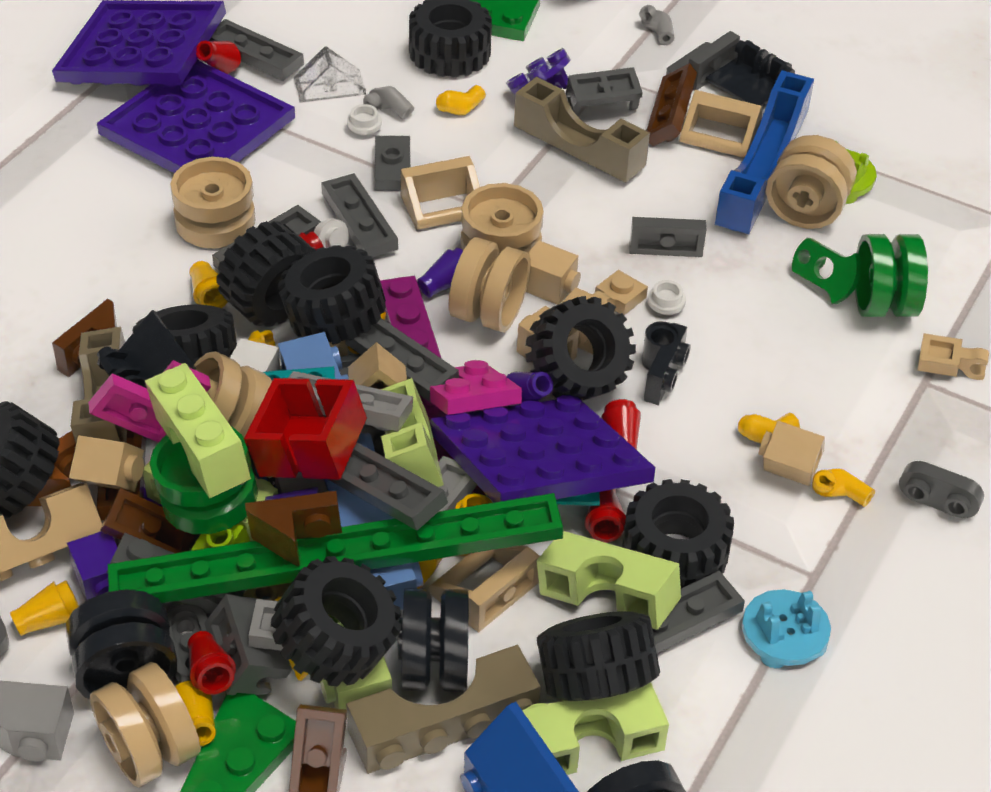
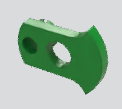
[792,238,861,304]

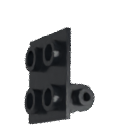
[705,40,795,107]
[97,310,196,388]

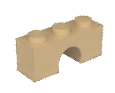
[0,483,102,581]

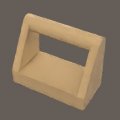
[679,90,762,158]
[401,156,480,230]
[429,545,540,633]

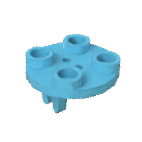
[742,589,831,668]

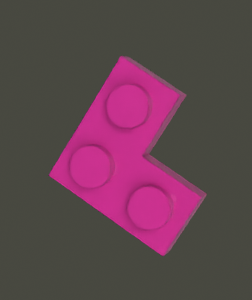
[88,360,211,442]
[430,360,522,415]

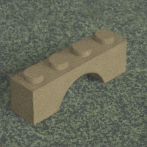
[514,77,650,183]
[70,326,127,443]
[346,644,541,774]

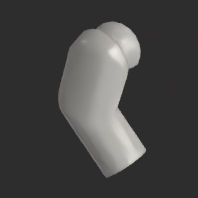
[639,5,674,45]
[363,86,415,119]

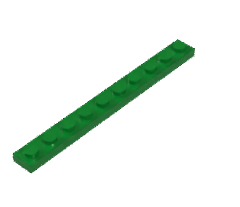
[108,493,563,603]

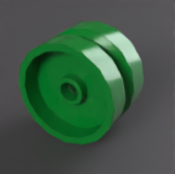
[855,234,928,317]
[149,426,258,534]

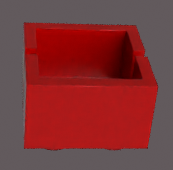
[244,378,367,480]

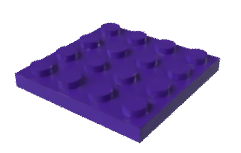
[52,0,226,87]
[97,60,295,173]
[430,395,656,503]

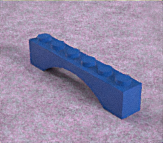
[715,70,814,234]

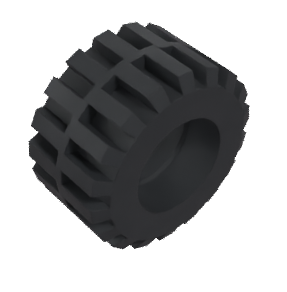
[409,0,492,77]
[216,221,316,327]
[278,245,386,344]
[525,296,636,400]
[132,304,237,364]
[0,401,60,519]
[622,479,734,589]
[271,556,401,687]
[537,611,660,701]

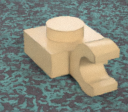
[593,270,648,315]
[917,333,989,380]

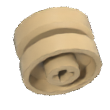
[766,135,857,229]
[170,157,256,249]
[461,183,544,253]
[449,237,531,333]
[194,351,272,451]
[89,662,201,788]

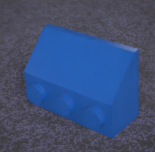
[460,701,579,792]

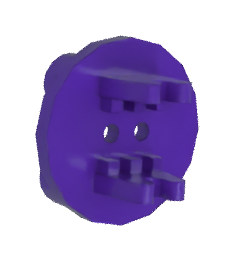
[506,48,571,95]

